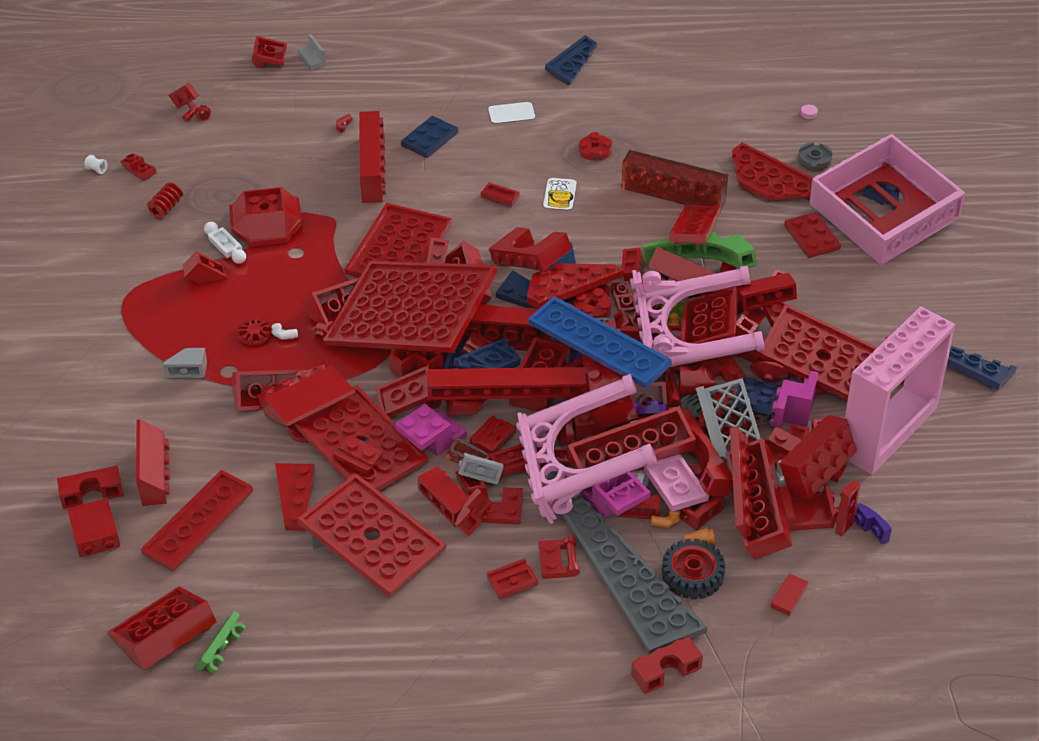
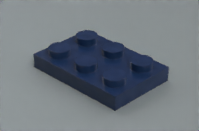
[401,116,458,158]
[733,377,780,415]

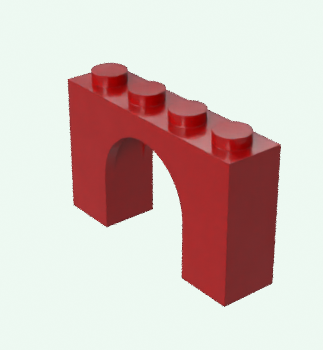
[488,227,572,271]

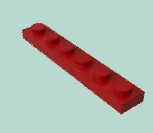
[730,426,753,538]

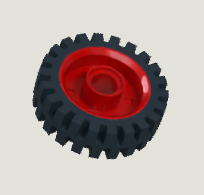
[662,539,725,599]

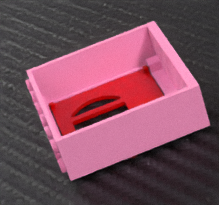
[809,134,966,265]

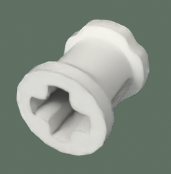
[84,155,108,174]

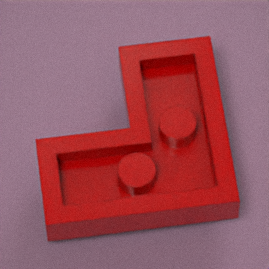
[694,355,747,383]
[479,487,523,524]

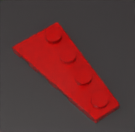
[275,463,315,531]

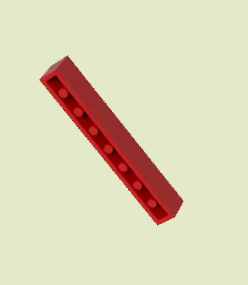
[427,367,587,400]

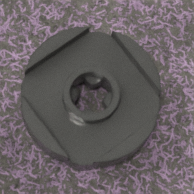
[798,143,832,172]

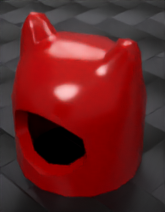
[679,365,716,396]

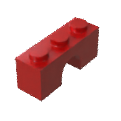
[57,465,124,509]
[631,637,703,695]

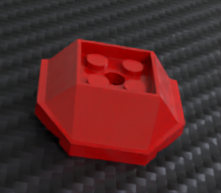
[229,187,302,247]

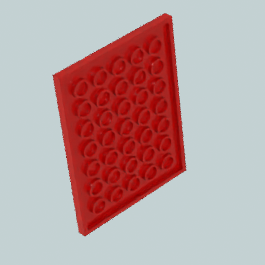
[323,261,498,353]

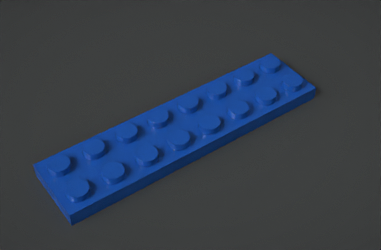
[528,296,672,388]

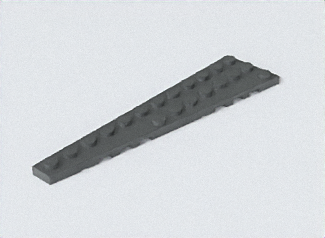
[547,471,707,655]

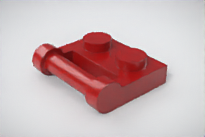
[538,536,580,579]

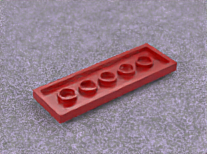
[669,205,720,245]
[141,470,253,572]

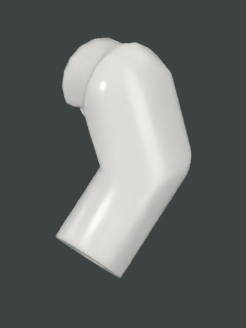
[271,323,298,340]

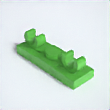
[194,611,246,673]

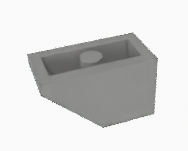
[163,348,207,378]

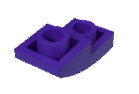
[854,503,892,544]

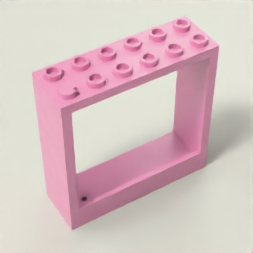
[845,306,956,475]

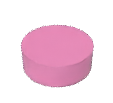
[801,104,818,119]

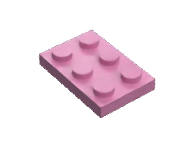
[643,454,709,511]

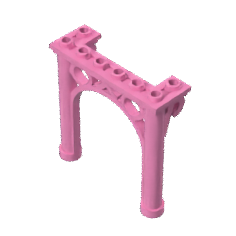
[630,266,765,367]
[516,374,657,524]

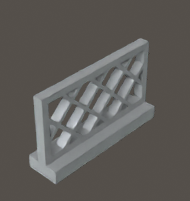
[696,378,761,464]

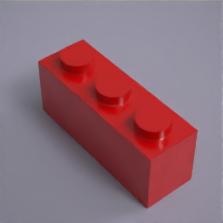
[737,272,797,311]
[418,466,470,527]

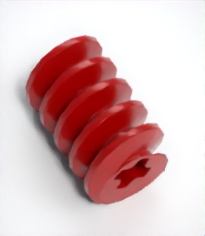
[147,182,184,220]

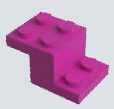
[770,371,818,431]
[395,404,467,456]
[580,472,651,519]

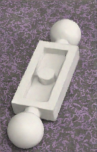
[204,222,246,264]

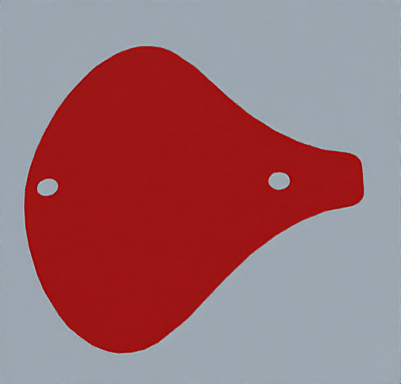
[121,212,392,386]

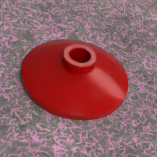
[750,361,789,382]

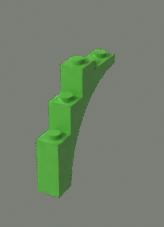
[642,232,757,269]

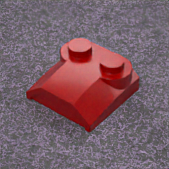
[251,36,287,68]

